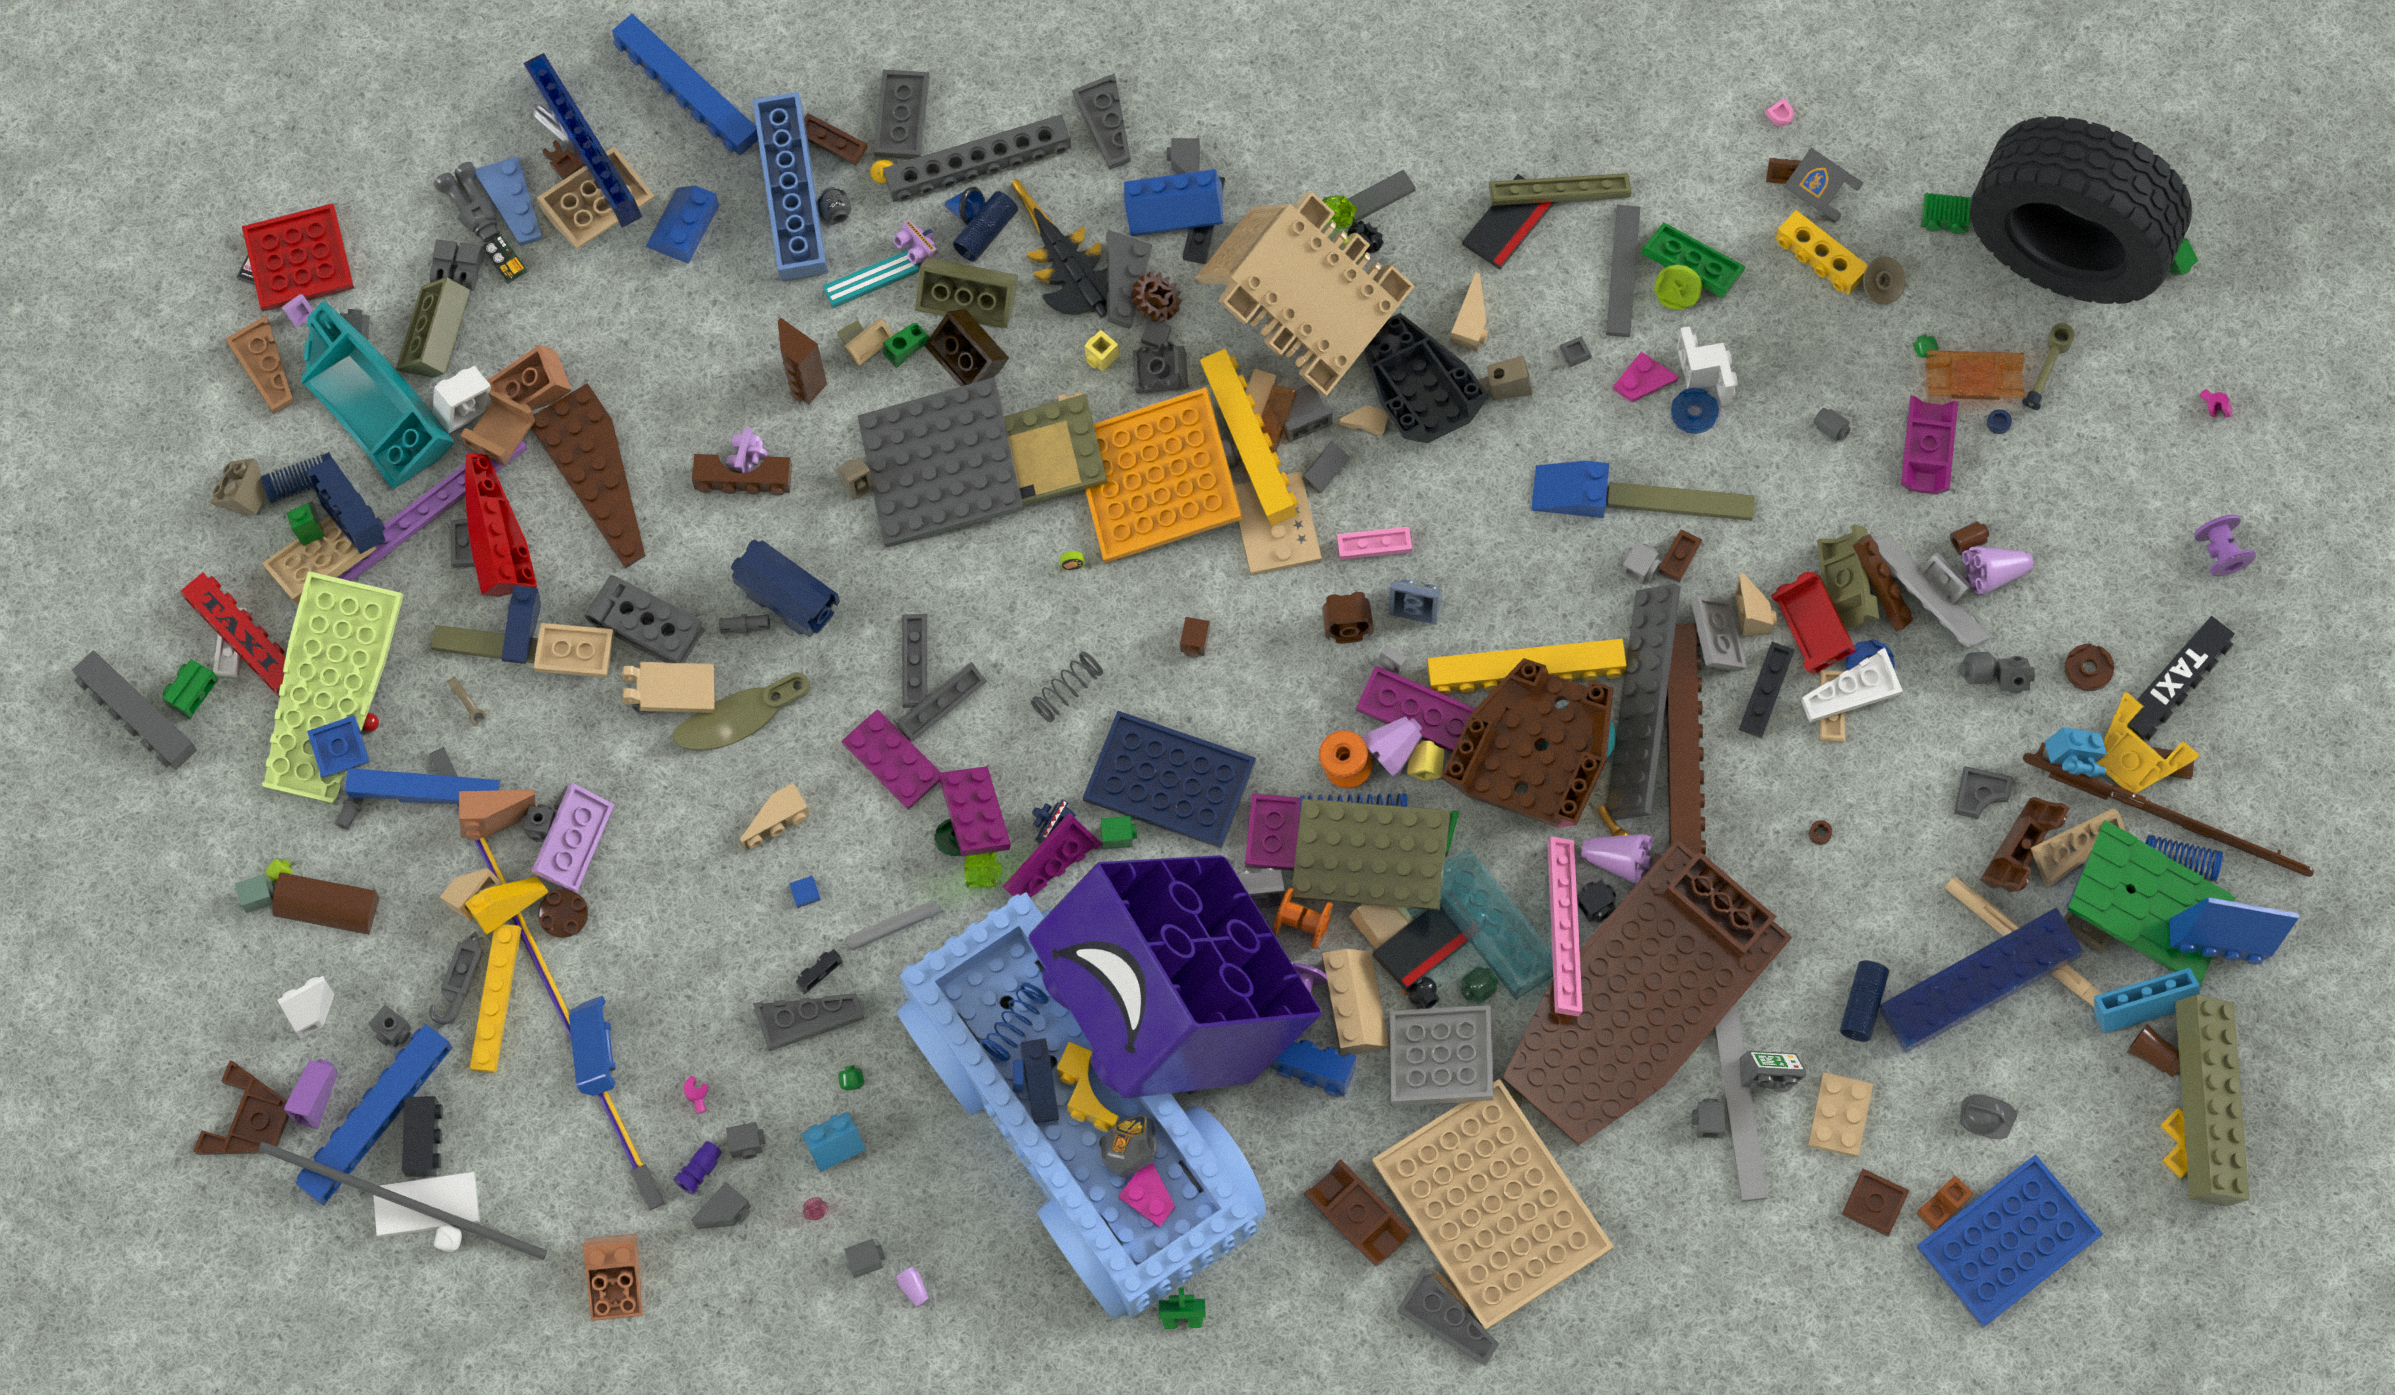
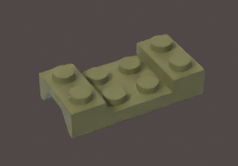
[1817,524,1879,632]

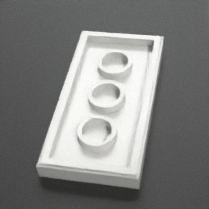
[373,1172,480,1238]

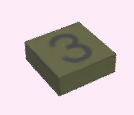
[837,320,864,345]

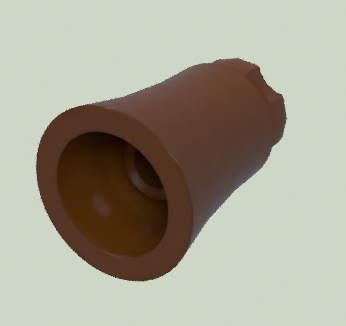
[2127,1024,2180,1077]

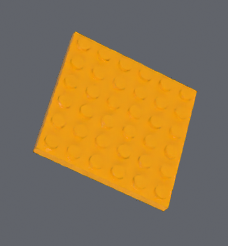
[1085,387,1243,563]

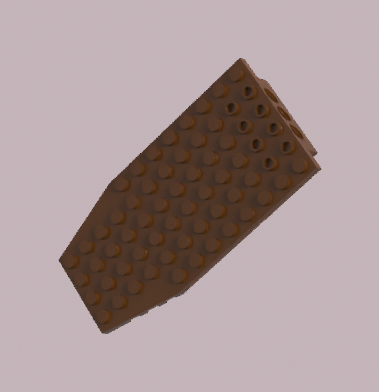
[1502,839,1792,1146]

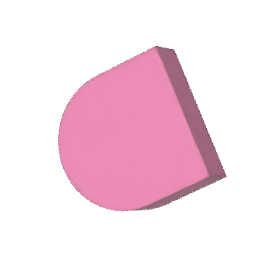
[1765,98,1794,126]

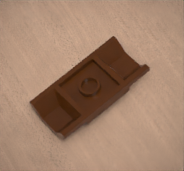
[1304,1159,1412,1267]

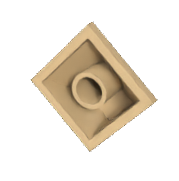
[1735,573,1777,637]

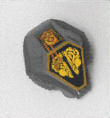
[1101,1115,1158,1177]

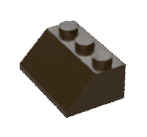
[924,309,1009,387]

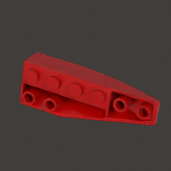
[465,453,537,597]

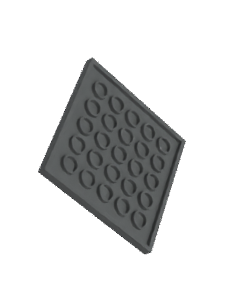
[857,377,1025,547]

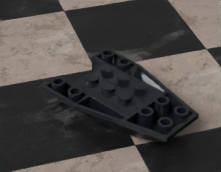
[1364,313,1489,443]

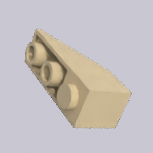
[740,783,810,850]

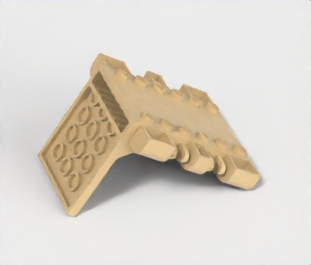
[1194,192,1415,396]

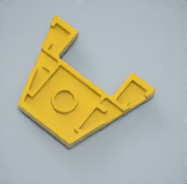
[2096,692,2201,794]

